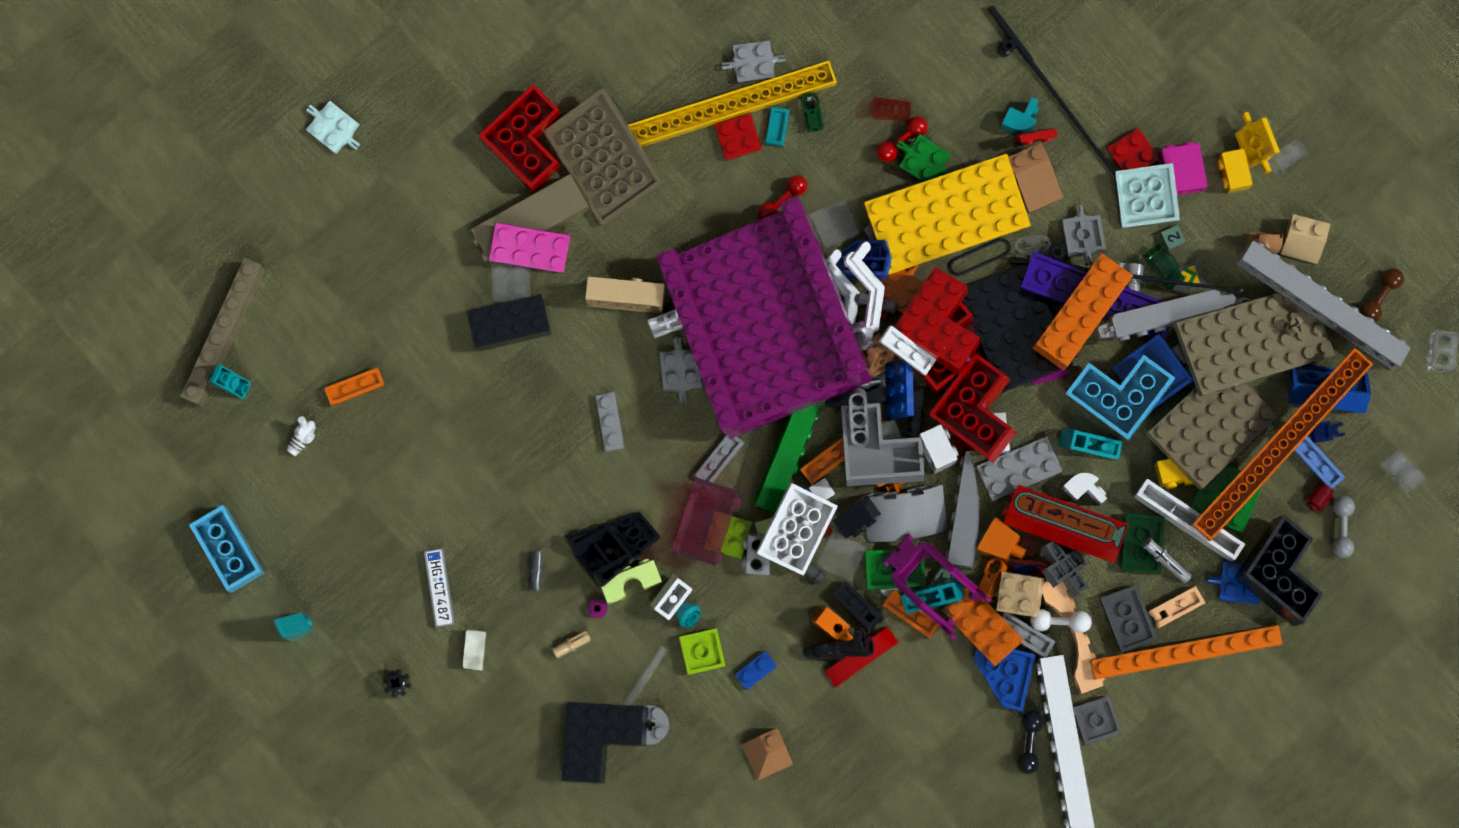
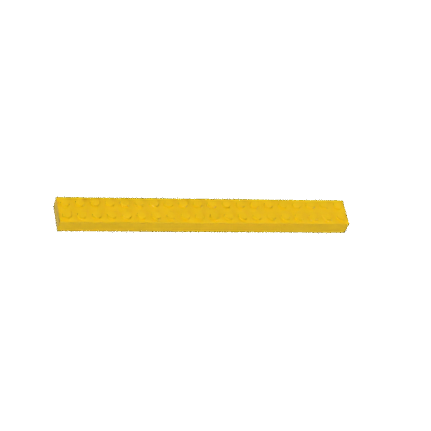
[628,61,837,147]

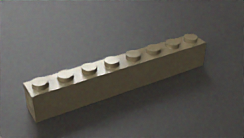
[181,258,265,408]

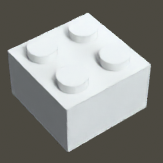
[918,425,959,474]

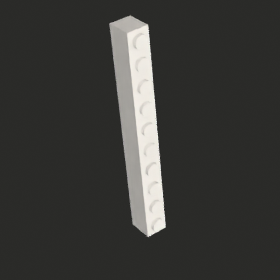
[1036,655,1095,828]

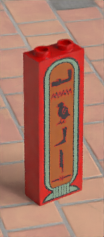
[1003,485,1129,564]

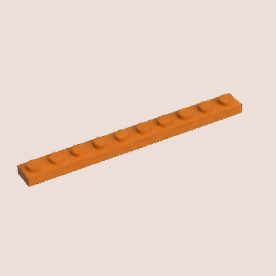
[1090,625,1283,680]

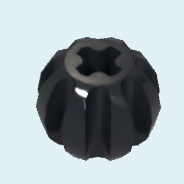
[382,669,412,698]

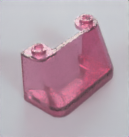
[671,477,742,566]

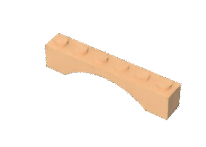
[1042,581,1105,695]

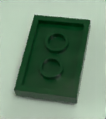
[1121,513,1165,575]

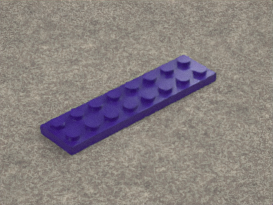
[1020,251,1168,340]

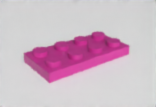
[488,222,570,273]

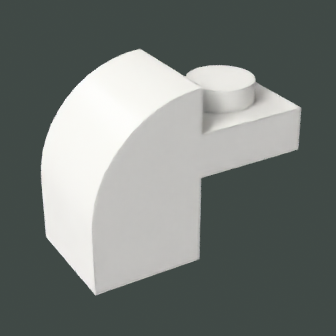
[1062,473,1107,506]

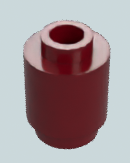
[1306,483,1334,512]

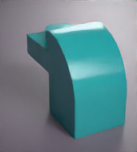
[1000,97,1040,135]

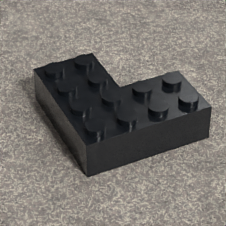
[1235,515,1324,627]
[561,702,649,784]

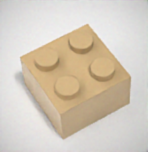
[996,572,1044,617]

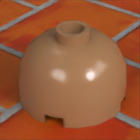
[1244,232,1283,254]

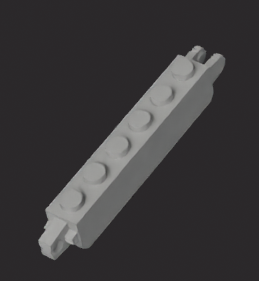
[1096,289,1236,342]

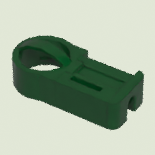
[801,93,824,133]

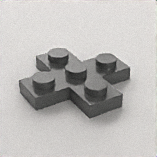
[1040,541,1088,597]

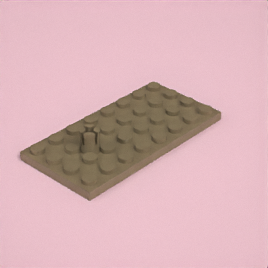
[1173,293,1335,397]

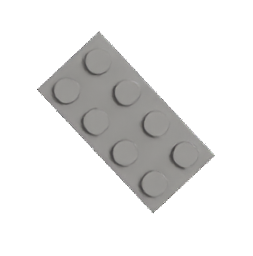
[976,437,1063,502]

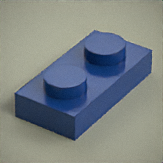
[735,651,777,690]

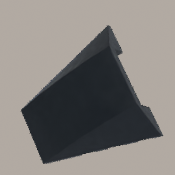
[564,511,660,587]

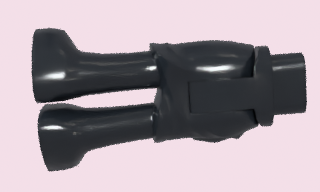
[803,628,874,661]

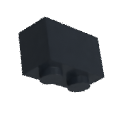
[832,495,881,539]

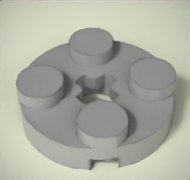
[645,705,669,745]

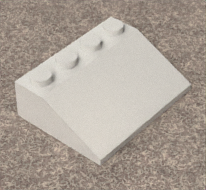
[756,482,838,576]

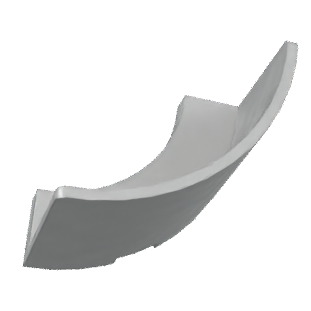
[861,484,948,542]

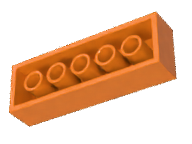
[1032,253,1133,371]

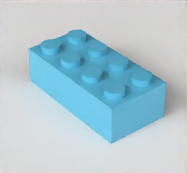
[189,505,265,593]

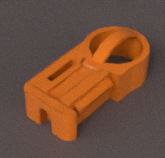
[978,557,1007,598]

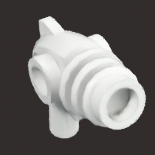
[287,416,316,456]

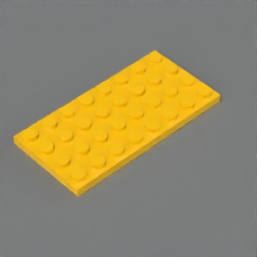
[863,154,1031,275]

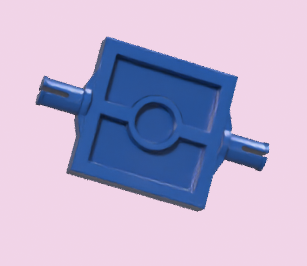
[1206,561,1259,606]

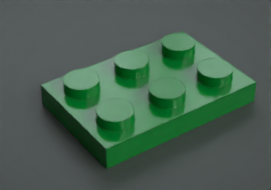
[865,549,926,590]

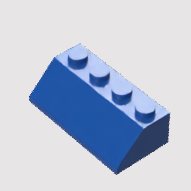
[1288,364,1371,413]

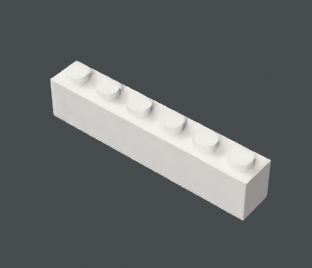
[1133,479,1245,562]

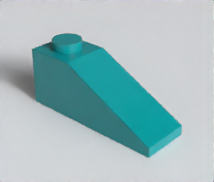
[1058,427,1123,460]
[901,578,966,614]
[274,613,314,642]

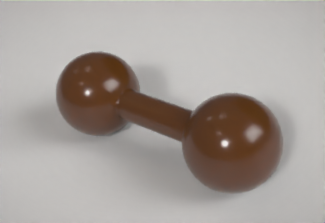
[1360,268,1404,321]

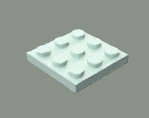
[1115,163,1180,228]

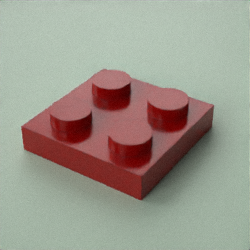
[715,114,762,161]
[1106,128,1160,171]

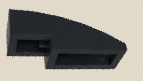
[824,386,887,410]

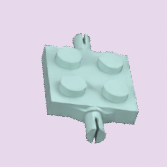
[306,101,360,154]

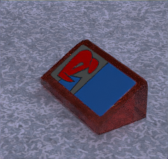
[1010,559,1051,579]

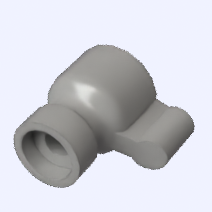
[1116,262,1145,292]

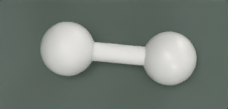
[1030,609,1092,633]

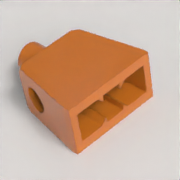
[977,517,1026,562]
[810,606,853,641]

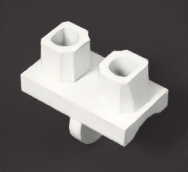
[648,309,683,338]

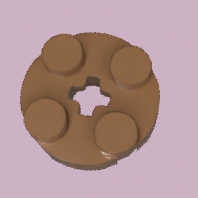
[866,343,896,376]

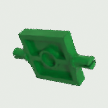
[895,134,951,182]

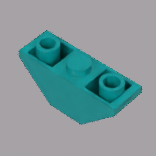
[206,364,252,400]

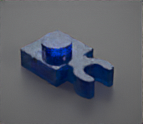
[1311,421,1345,443]

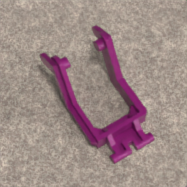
[883,533,992,641]

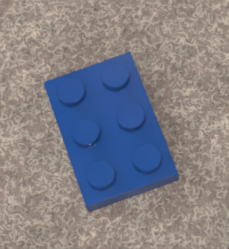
[885,359,914,421]

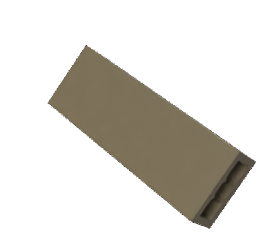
[470,174,590,265]

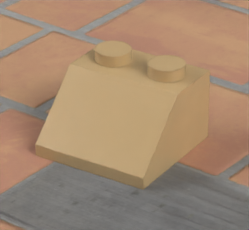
[1280,214,1330,265]

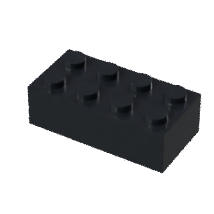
[467,294,552,352]

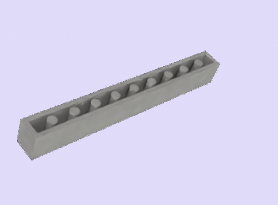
[1236,241,1411,370]

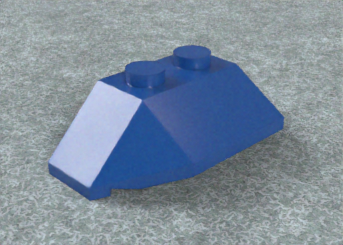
[836,240,892,281]

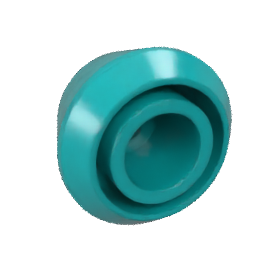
[676,602,701,627]

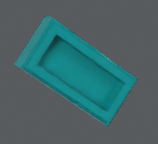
[765,107,790,147]

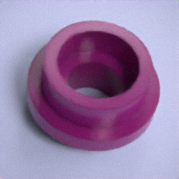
[588,599,607,618]

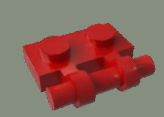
[1014,128,1058,145]

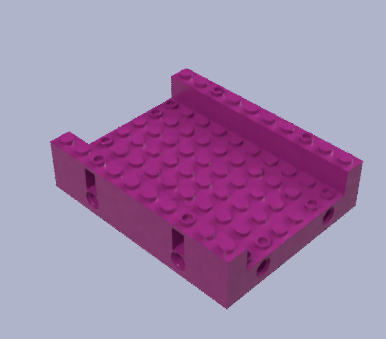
[656,196,873,439]

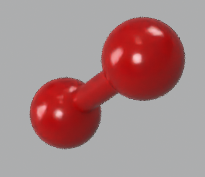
[876,116,928,163]
[757,175,808,220]

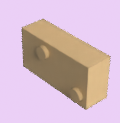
[585,277,666,314]

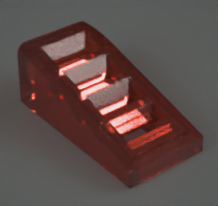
[872,97,911,121]

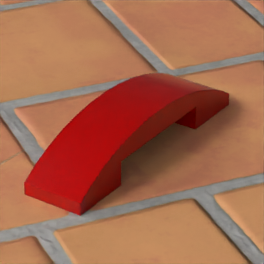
[825,627,899,688]

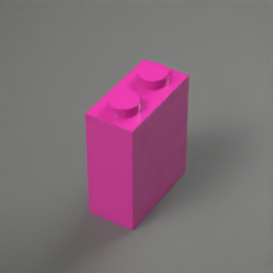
[1159,142,1208,196]

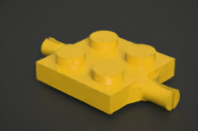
[1234,112,1280,174]

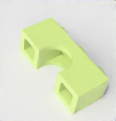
[601,559,662,605]

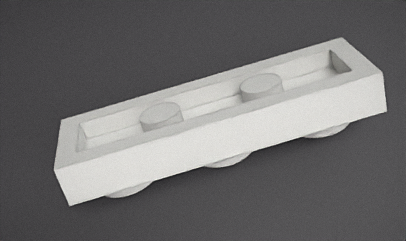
[878,326,936,375]

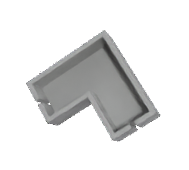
[841,403,924,486]

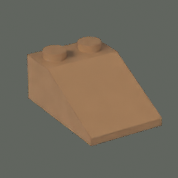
[1008,143,1063,213]

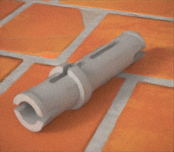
[1142,538,1192,584]

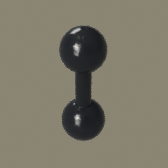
[1017,710,1044,774]

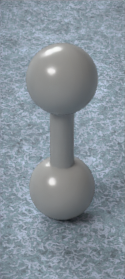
[1332,496,1355,558]

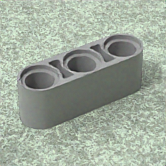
[849,388,869,447]

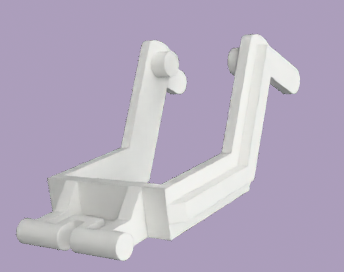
[826,242,885,351]

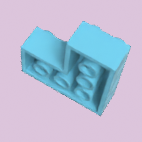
[1066,355,1175,441]

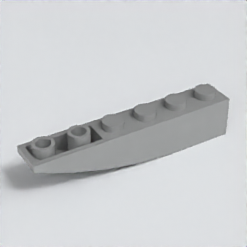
[945,451,979,570]

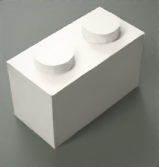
[650,574,693,620]

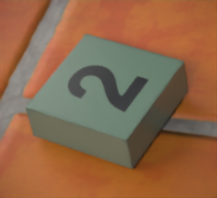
[1160,225,1186,250]

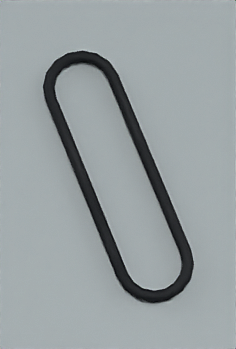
[949,238,1011,276]

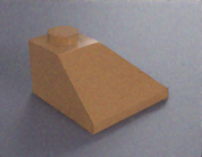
[742,728,793,780]

